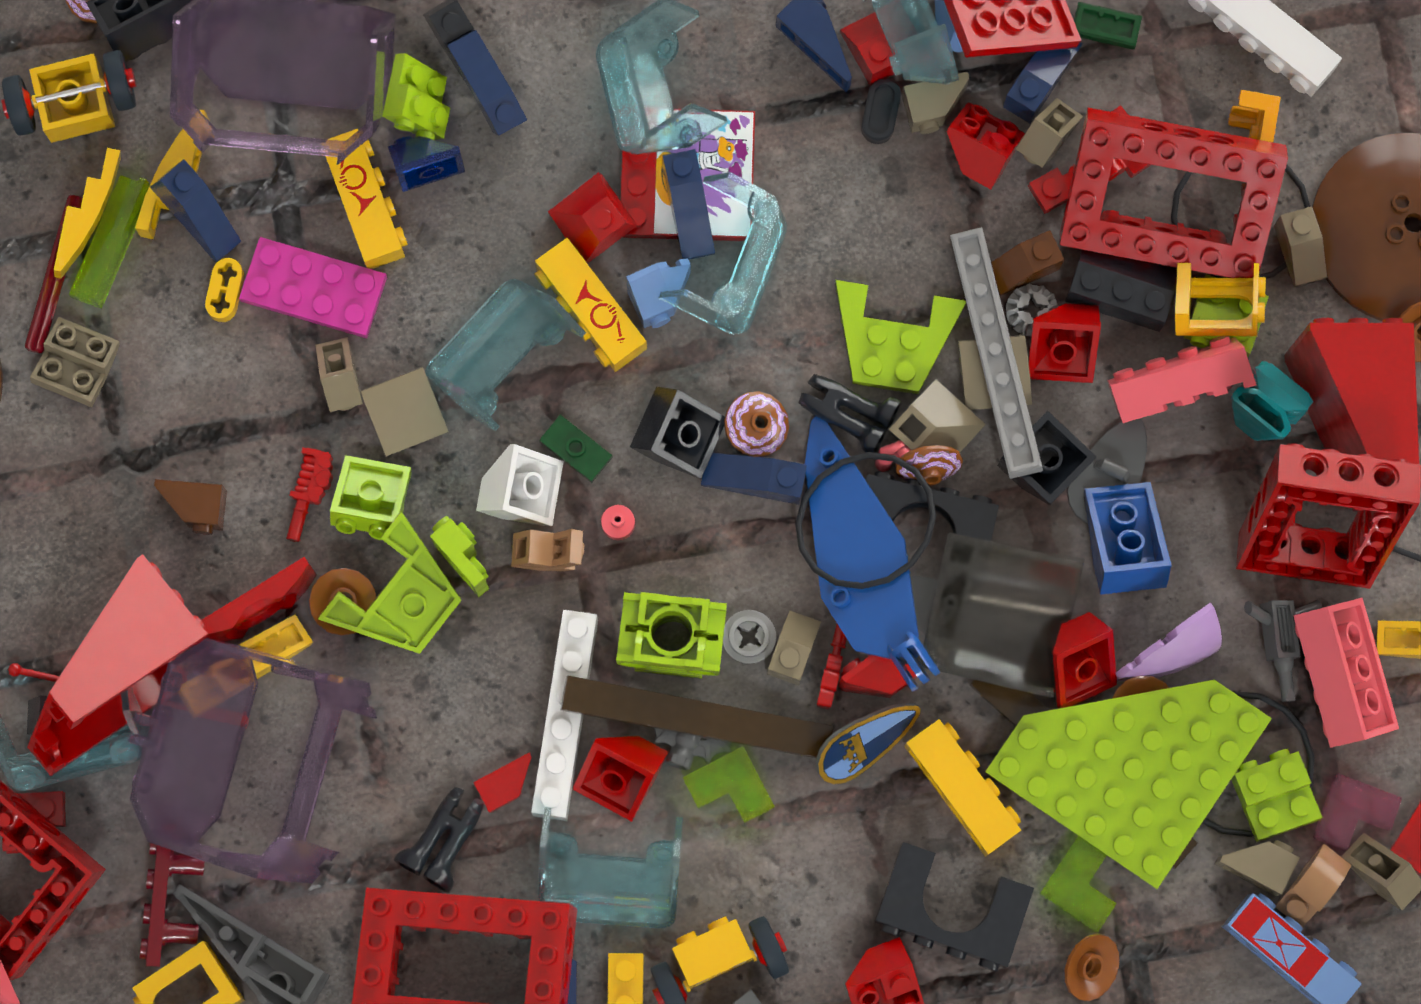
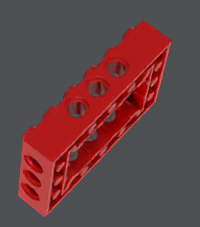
[1060,108,1288,278]
[1236,443,1421,589]
[0,780,106,981]
[352,887,578,1004]

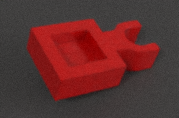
[1028,164,1075,214]

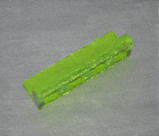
[69,175,150,309]

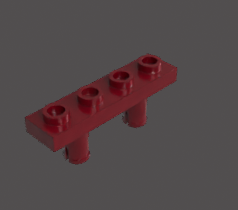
[139,826,205,968]

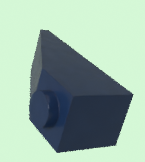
[776,0,852,92]
[447,30,527,136]
[1003,42,1083,124]
[662,149,715,260]
[150,159,241,263]
[701,453,807,505]

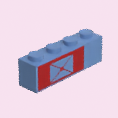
[1221,893,1362,1004]

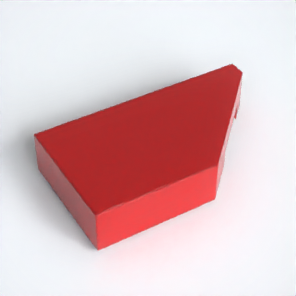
[473,753,532,813]

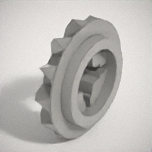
[1006,283,1059,337]
[723,610,776,664]

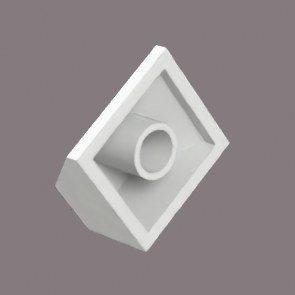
[476,444,564,526]

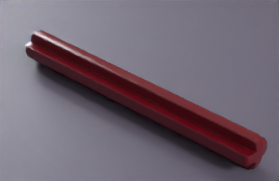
[25,195,83,353]

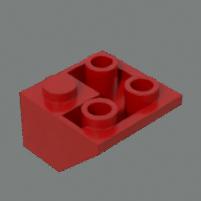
[947,102,1025,190]
[838,654,917,698]
[845,937,924,1004]

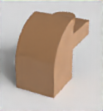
[511,529,584,571]
[1276,844,1351,927]

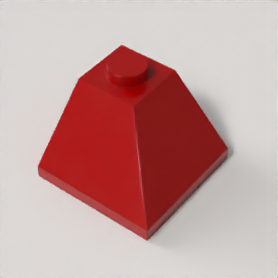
[840,1,928,86]
[548,172,637,264]
[1028,303,1101,383]
[1053,612,1117,709]
[572,736,669,822]

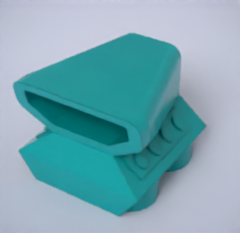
[1231,361,1313,441]

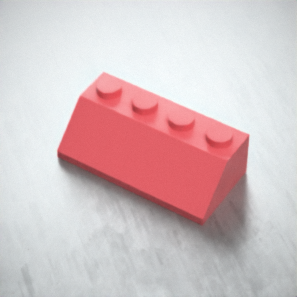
[1294,597,1399,748]

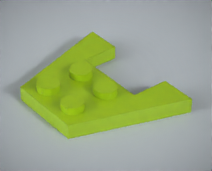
[835,280,966,394]
[318,511,462,654]

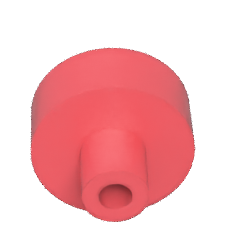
[601,505,635,540]

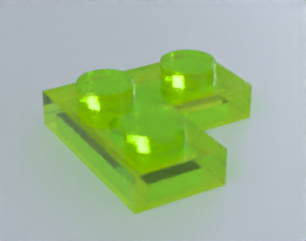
[682,746,775,824]
[1039,836,1117,933]

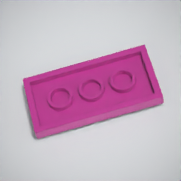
[239,237,387,338]

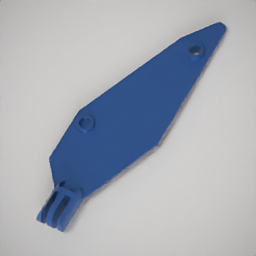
[805,417,940,691]

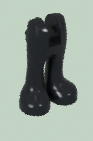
[798,374,901,453]
[394,787,484,893]

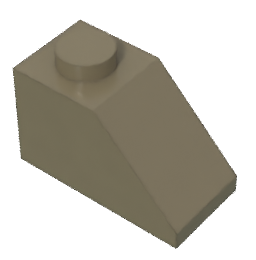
[902,72,969,134]
[1016,98,1083,168]
[1274,206,1327,288]
[315,337,363,412]
[767,610,821,686]
[1341,833,1421,911]
[1214,840,1300,897]

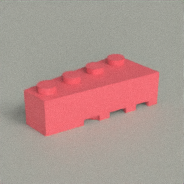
[1107,336,1256,423]

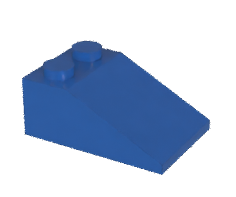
[1084,482,1172,595]

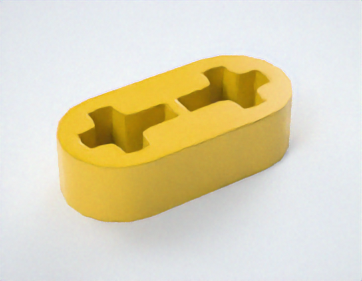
[205,258,244,322]

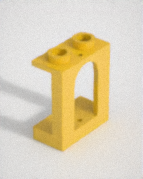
[1175,263,1266,336]
[132,941,245,1004]

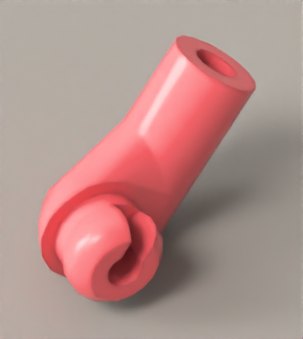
[875,440,911,472]

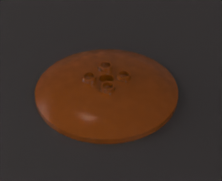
[1312,133,1421,321]

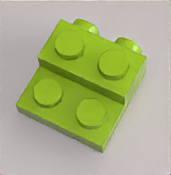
[382,53,450,143]
[1183,274,1269,357]
[330,455,411,540]
[430,516,489,597]
[1231,749,1322,843]

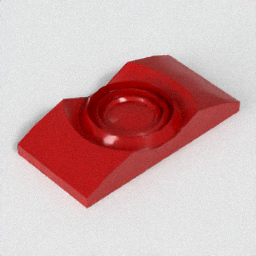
[200,557,317,646]

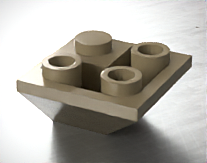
[889,379,986,452]

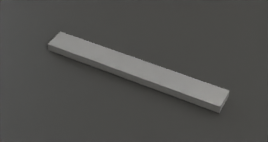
[950,227,1043,479]

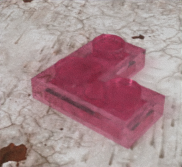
[1313,773,1402,850]

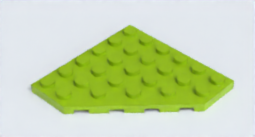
[985,680,1272,889]

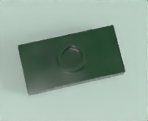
[1074,2,1142,50]
[539,415,613,483]

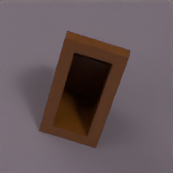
[991,230,1064,296]
[154,479,227,535]

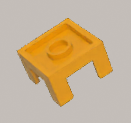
[1228,90,1281,142]

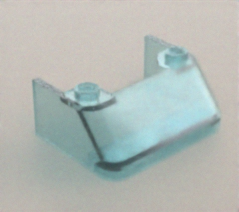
[596,0,728,154]
[863,0,959,85]
[658,172,787,334]
[425,279,586,431]
[0,686,152,791]
[538,807,683,928]

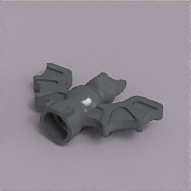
[653,728,732,771]

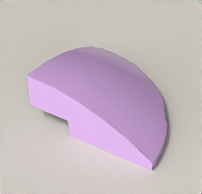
[1116,603,1222,681]

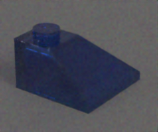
[388,136,465,192]

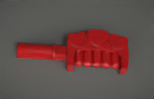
[286,448,333,542]
[817,624,847,710]

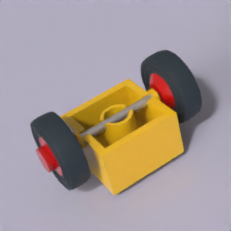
[1,50,137,143]
[650,916,789,1004]

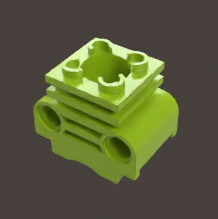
[616,592,727,679]

